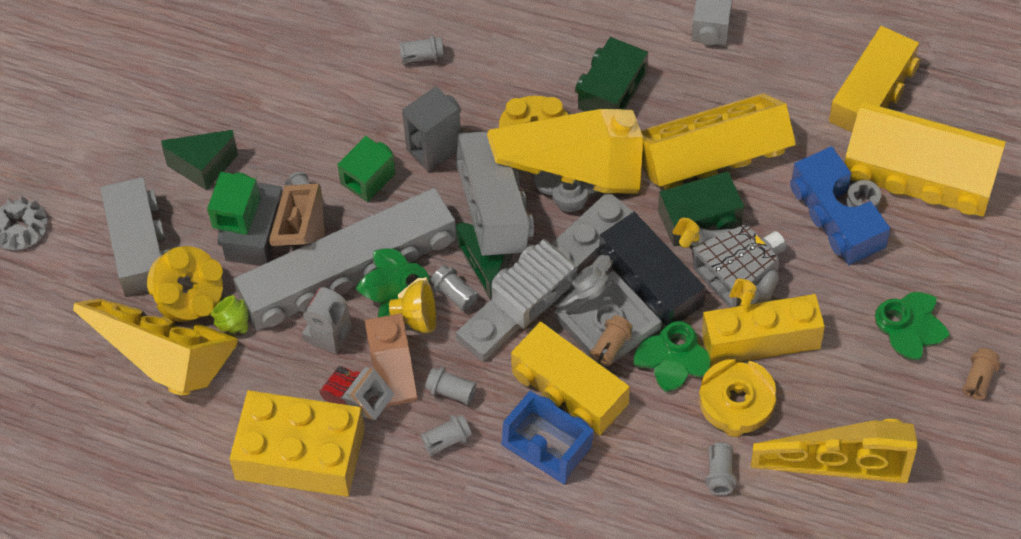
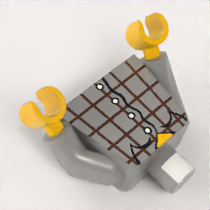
[672,218,787,308]

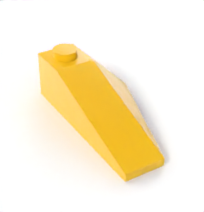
[486,109,643,194]
[73,298,238,395]
[750,419,917,483]

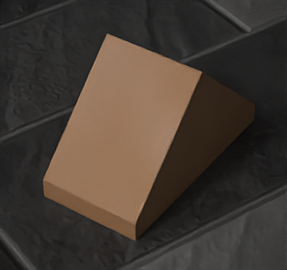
[269,183,325,246]

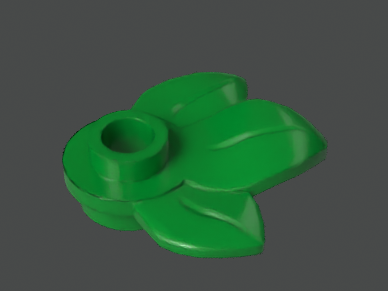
[356,248,429,318]
[875,292,950,360]
[634,321,711,392]

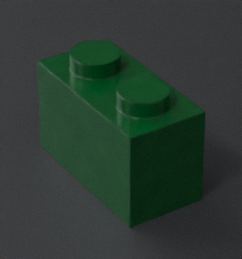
[575,36,648,112]
[658,171,744,247]

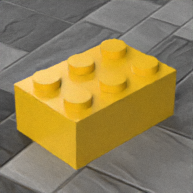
[229,390,365,497]

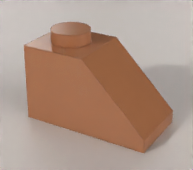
[364,313,418,407]

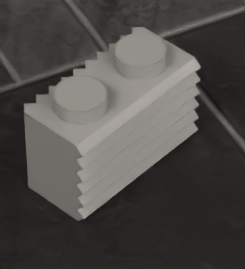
[491,239,577,329]

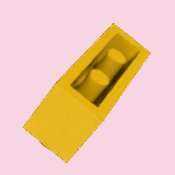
[829,26,921,132]
[702,294,825,367]
[511,321,630,435]

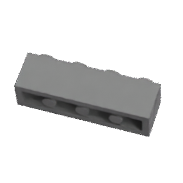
[455,132,534,255]

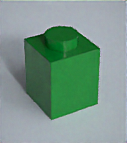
[337,135,396,203]
[207,171,261,235]

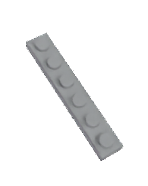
[455,193,634,362]

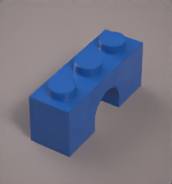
[790,146,891,266]

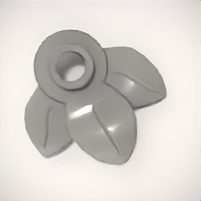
[534,171,597,212]
[553,255,612,307]

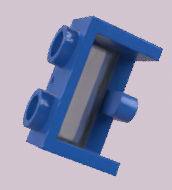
[501,390,594,485]

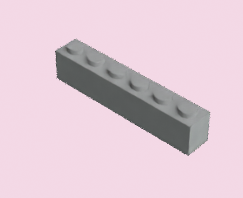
[233,187,457,331]

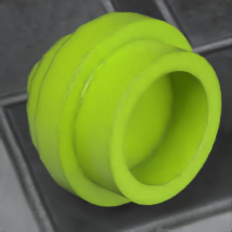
[211,295,249,334]

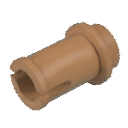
[589,315,633,366]
[962,348,1001,400]

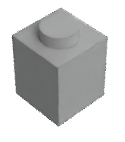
[691,0,732,46]

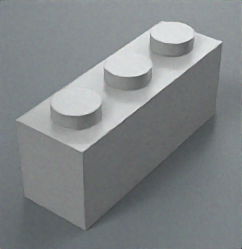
[100,177,168,297]

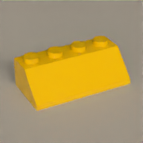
[641,93,796,189]
[844,102,1006,217]

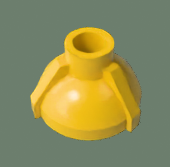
[389,278,437,334]

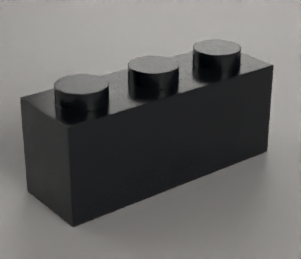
[598,211,706,326]

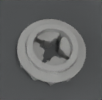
[0,196,47,250]

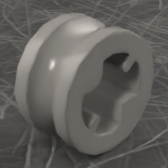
[847,180,881,210]

